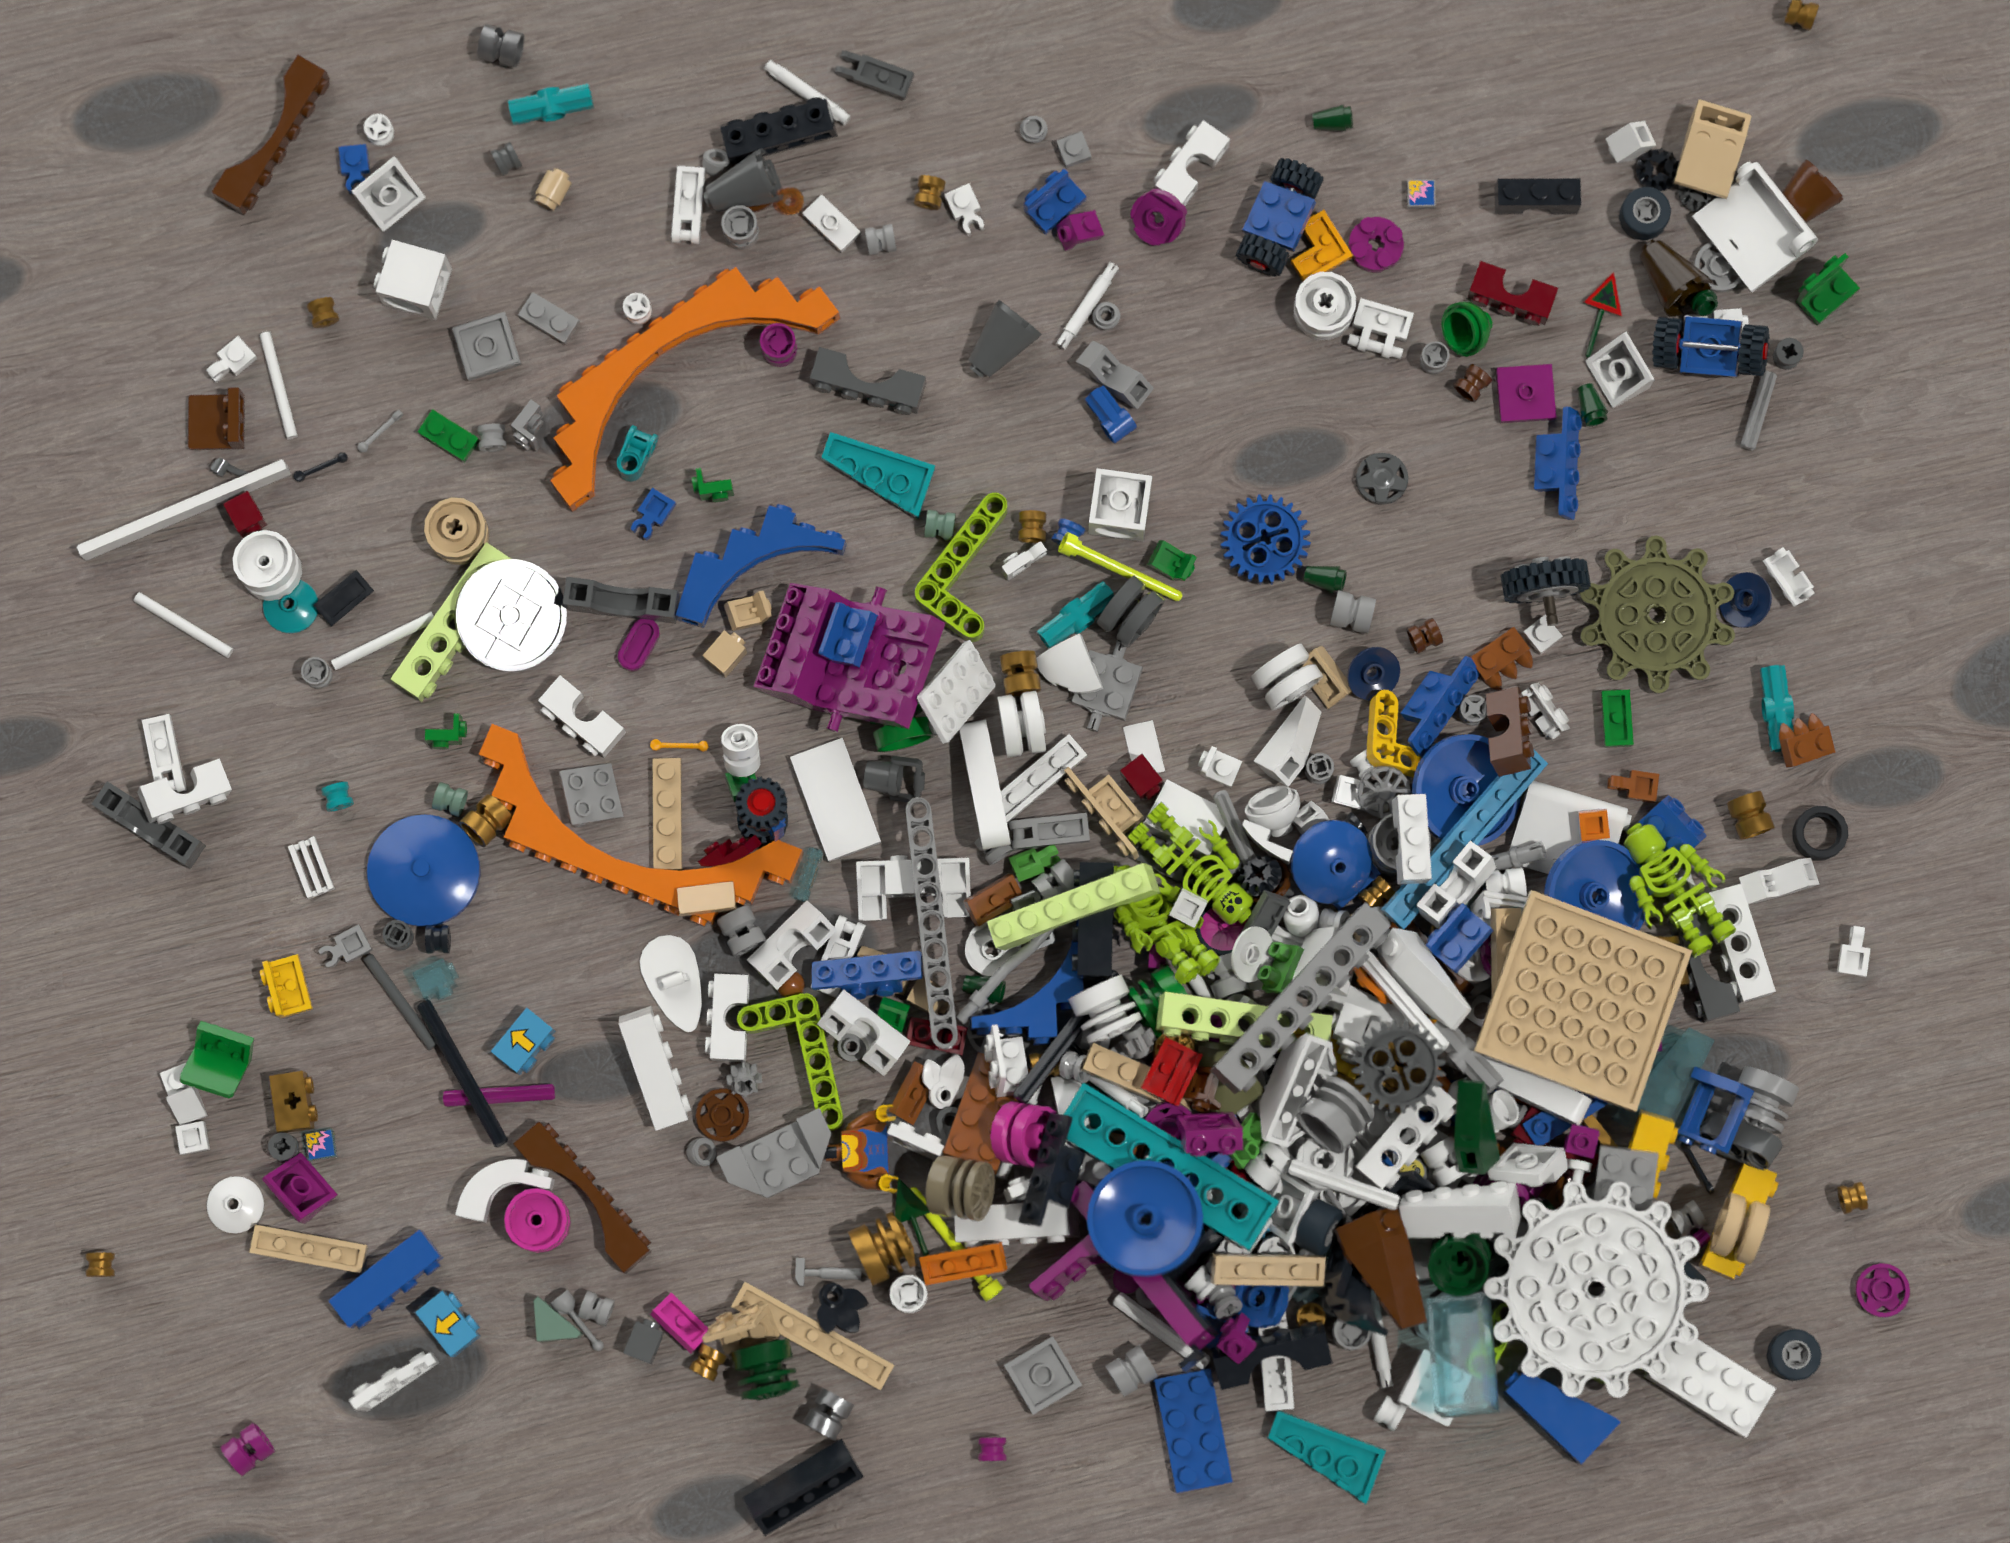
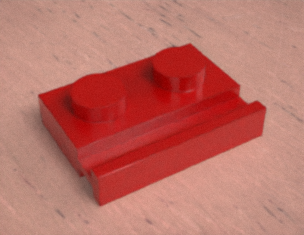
[1140,1037,1203,1107]

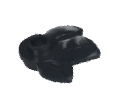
[816,1283,868,1334]

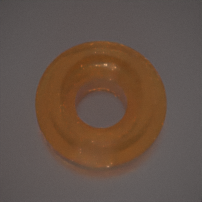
[777,187,804,215]

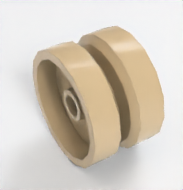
[424,497,490,565]
[1710,1192,1770,1265]

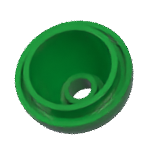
[1441,301,1493,357]

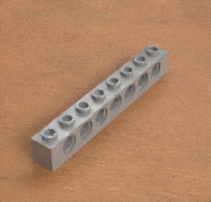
[1210,903,1390,1094]

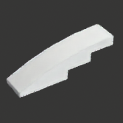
[1256,1292,1294,1411]

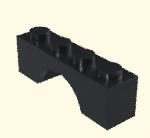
[1211,1321,1333,1390]

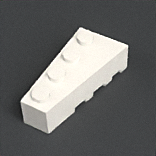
[619,1006,691,1131]
[1399,1181,1522,1238]
[954,1202,1080,1248]

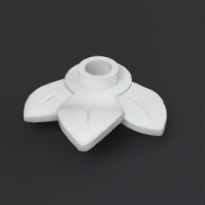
[922,1054,969,1109]

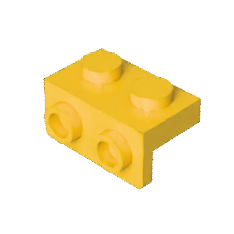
[260,954,313,1019]

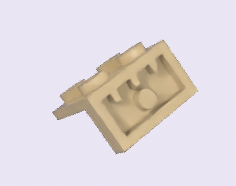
[702,1304,780,1355]

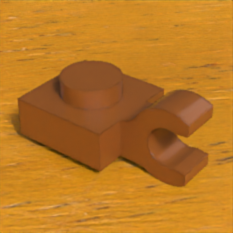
[1607,770,1659,803]

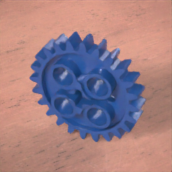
[1220,494,1311,585]

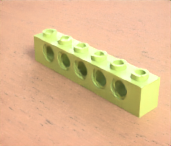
[391,542,511,702]
[1156,992,1333,1052]

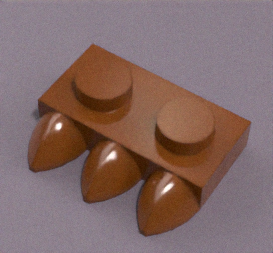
[1471,627,1533,690]
[1779,713,1835,768]

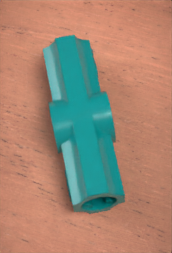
[508,84,594,125]
[1037,581,1115,649]
[1760,665,1794,752]

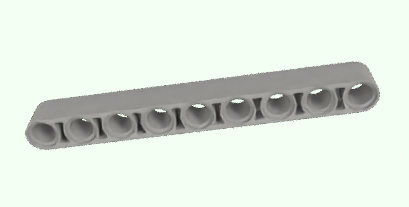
[906,797,958,1050]

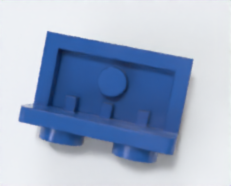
[1638,795,1707,864]

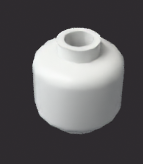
[1283,895,1320,937]

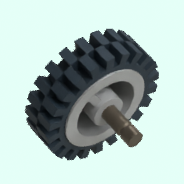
[1501,556,1591,626]

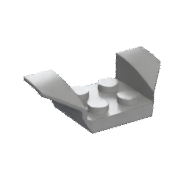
[716,1108,831,1198]

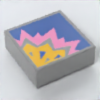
[1407,179,1436,209]

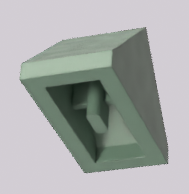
[534,1296,583,1342]

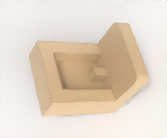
[724,591,772,631]

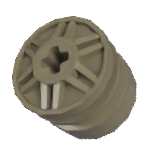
[926,1155,995,1222]

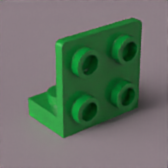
[1795,253,1860,326]

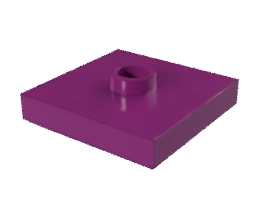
[1496,364,1557,424]

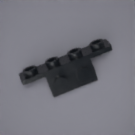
[1019,1113,1085,1227]

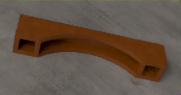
[211,54,330,215]
[513,1121,652,1274]

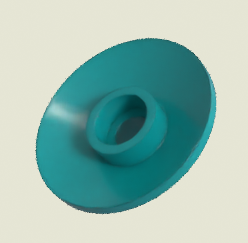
[263,580,319,634]

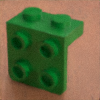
[179,1021,254,1098]

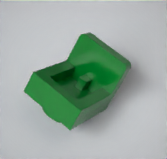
[692,468,734,502]
[1147,540,1197,581]
[425,713,467,750]

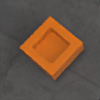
[1579,809,1610,841]

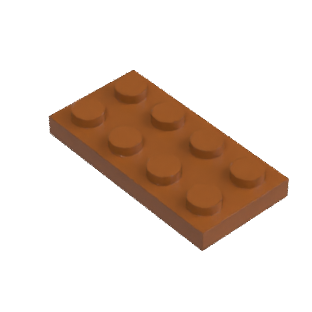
[942,1052,1031,1174]

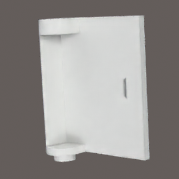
[1693,162,1818,292]
[1509,781,1632,874]

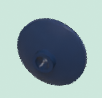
[1720,572,1772,628]
[1347,647,1400,700]

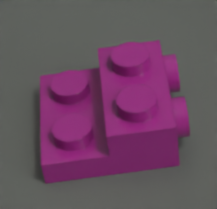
[1176,1112,1243,1156]

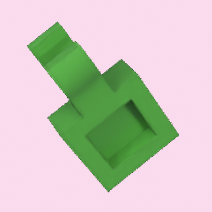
[1009,845,1061,882]

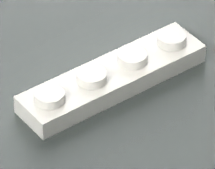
[1001,734,1087,824]

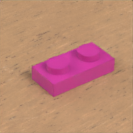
[650,1293,709,1354]

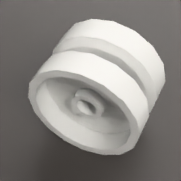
[1294,272,1356,340]
[233,530,302,601]
[1251,644,1323,711]
[997,691,1046,758]

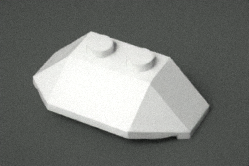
[1260,1033,1338,1147]

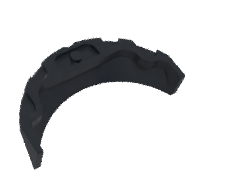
[1324,1170,1435,1336]

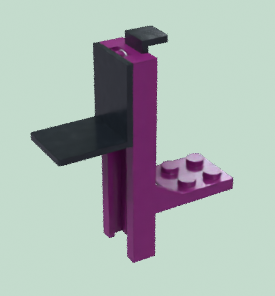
[1029,1180,1224,1372]

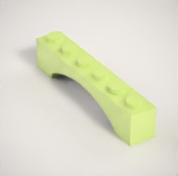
[987,863,1160,951]

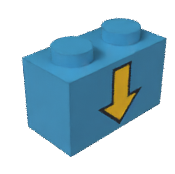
[490,1008,556,1075]
[415,1291,481,1358]

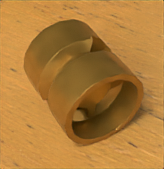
[1000,650,1041,697]
[1727,791,1775,840]
[459,794,512,847]

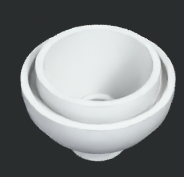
[1245,786,1300,837]

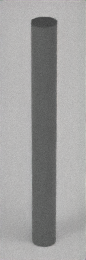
[363,954,438,1050]

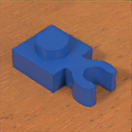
[339,144,370,194]
[631,487,676,541]

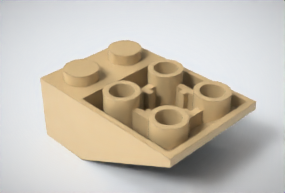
[1674,99,1752,199]

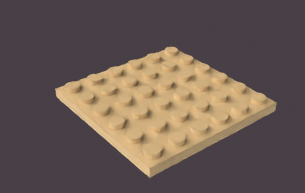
[1473,890,1692,1112]

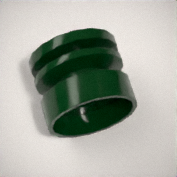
[1428,1233,1492,1297]
[731,1339,800,1401]

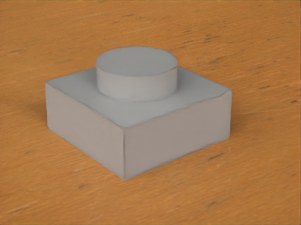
[1056,131,1092,168]

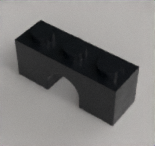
[1495,178,1581,214]

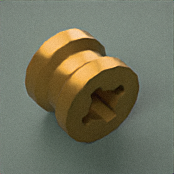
[307,297,340,328]
[1837,1182,1868,1214]
[86,1253,115,1277]
[1296,1303,1326,1327]

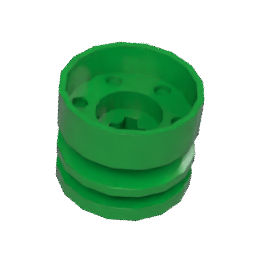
[870,702,934,752]
[1127,964,1193,1039]

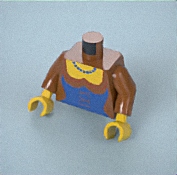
[825,1104,898,1193]

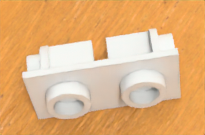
[1763,547,1815,607]
[1522,682,1570,740]

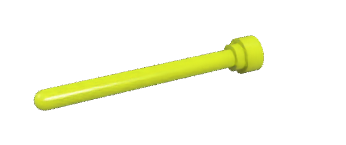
[1058,532,1182,601]
[910,1187,1004,1302]

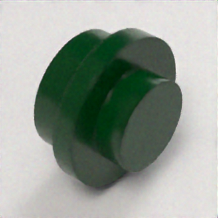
[1690,290,1718,316]

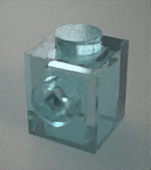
[412,958,459,1000]

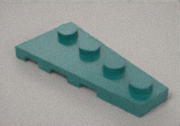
[821,432,936,519]
[1268,1410,1386,1505]

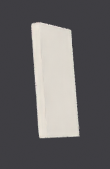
[790,738,881,862]

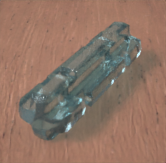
[793,847,823,902]

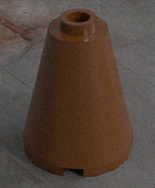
[1782,159,1844,223]

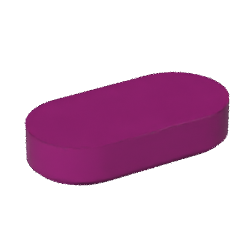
[618,619,660,671]

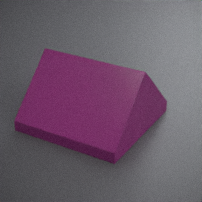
[262,1153,338,1224]

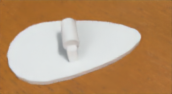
[640,935,702,1033]

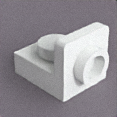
[1198,746,1242,788]

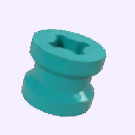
[321,782,354,812]

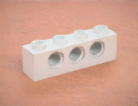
[1709,884,1776,1004]
[1354,1086,1456,1189]

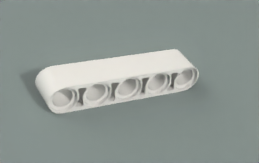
[959,719,1011,850]

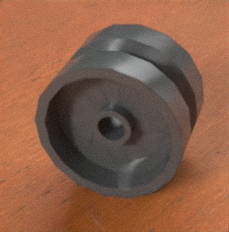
[1097,575,1165,648]

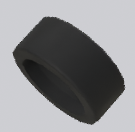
[1792,806,1848,861]

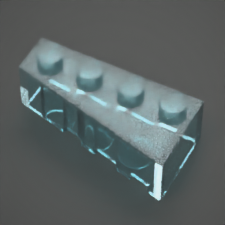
[1611,1028,1715,1130]

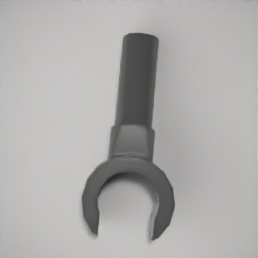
[210,458,249,477]

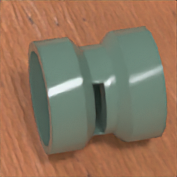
[924,510,956,541]
[432,782,468,817]

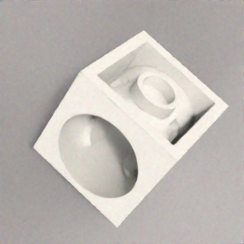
[374,240,452,320]
[1088,468,1152,542]

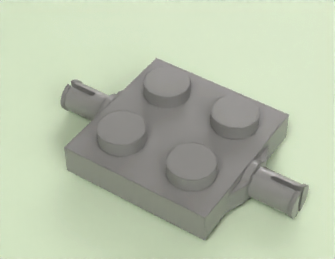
[1072,640,1143,732]

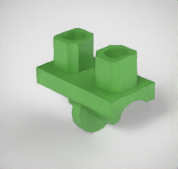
[1257,942,1304,994]
[1230,1112,1265,1169]

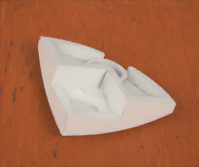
[1036,633,1104,693]

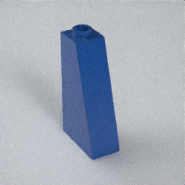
[1503,1371,1621,1464]

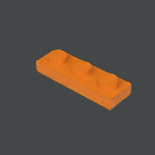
[919,1242,1008,1285]

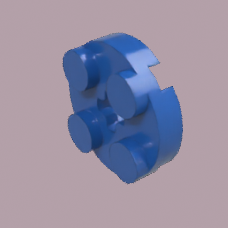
[1235,1285,1289,1328]

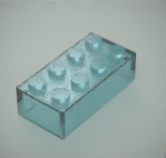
[1426,1292,1499,1419]

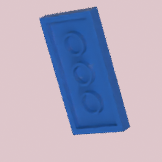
[1154,1369,1233,1493]

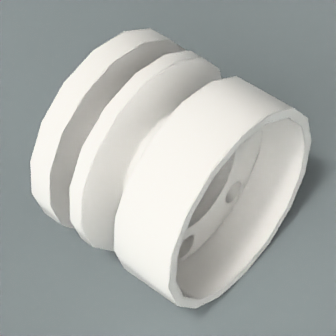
[1068,975,1142,1044]

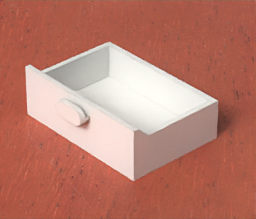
[1144,780,1225,862]

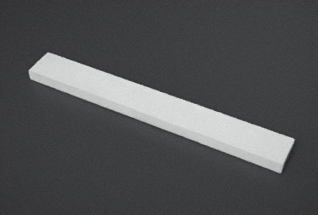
[77,459,291,561]

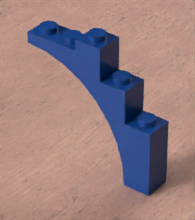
[676,504,846,628]
[970,919,1084,1045]

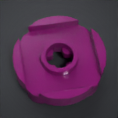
[1130,188,1187,245]
[1348,217,1404,273]

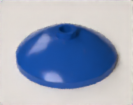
[1291,820,1373,904]

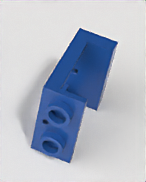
[1677,1067,1754,1155]

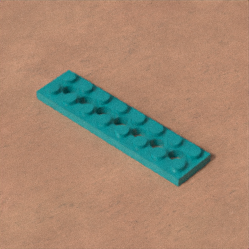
[1063,1083,1280,1252]

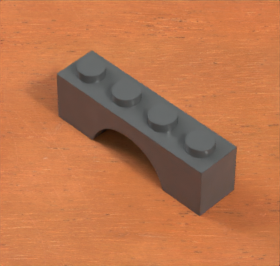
[810,347,926,415]
[563,577,680,624]
[91,781,206,869]
[1668,907,1740,1023]

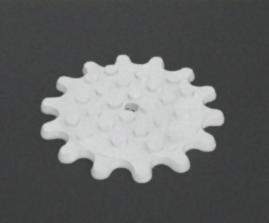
[1484,1181,1709,1398]

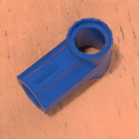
[1085,385,1137,444]

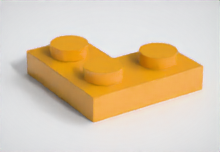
[1291,210,1353,281]

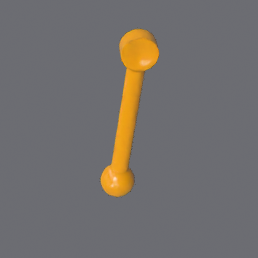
[650,739,709,752]

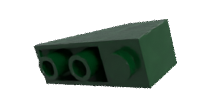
[1454,1080,1500,1174]

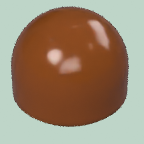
[778,972,805,998]

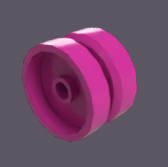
[990,1101,1056,1168]
[504,1188,571,1253]

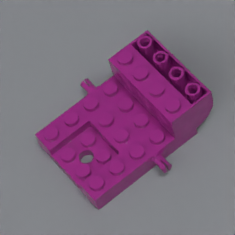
[754,583,945,733]

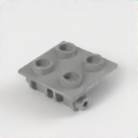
[559,763,624,828]

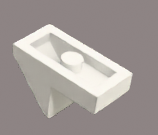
[160,1063,208,1126]

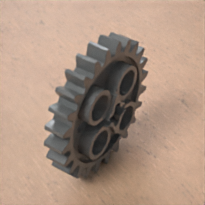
[1352,1019,1446,1113]

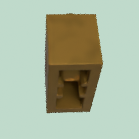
[269,1071,318,1133]

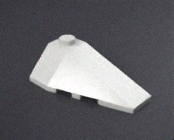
[1377,928,1471,1030]

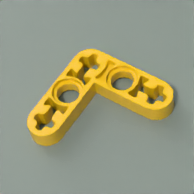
[1366,690,1422,778]

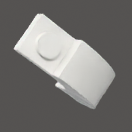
[455,1159,555,1223]

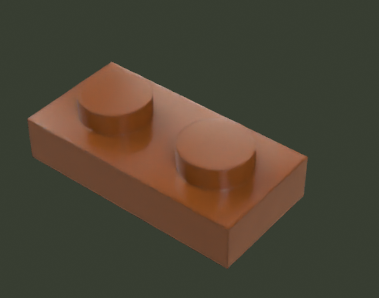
[963,874,1022,926]
[888,1061,929,1125]

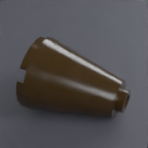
[1640,240,1712,317]

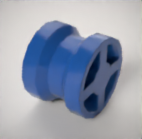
[1051,518,1085,545]

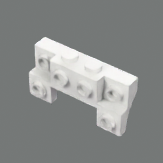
[856,855,971,921]

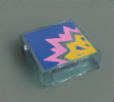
[304,1128,338,1162]

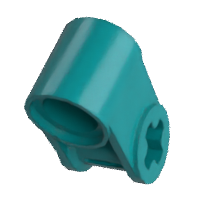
[617,425,659,482]

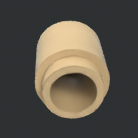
[534,168,572,211]

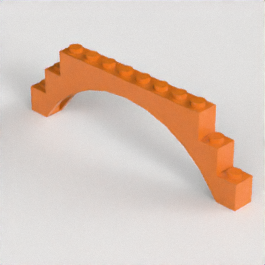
[550,267,840,512]
[479,724,804,927]

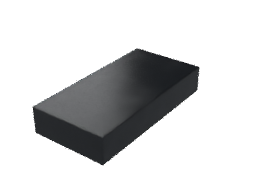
[313,570,374,627]

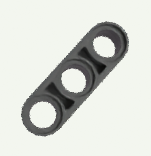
[1699,1112,1783,1170]

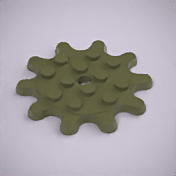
[1580,535,1735,694]

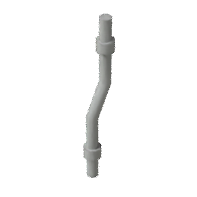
[956,926,1061,1024]

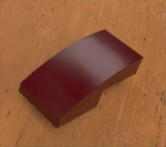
[698,835,762,866]
[906,1017,968,1055]

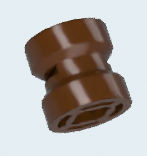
[1453,364,1492,403]
[1406,618,1443,654]

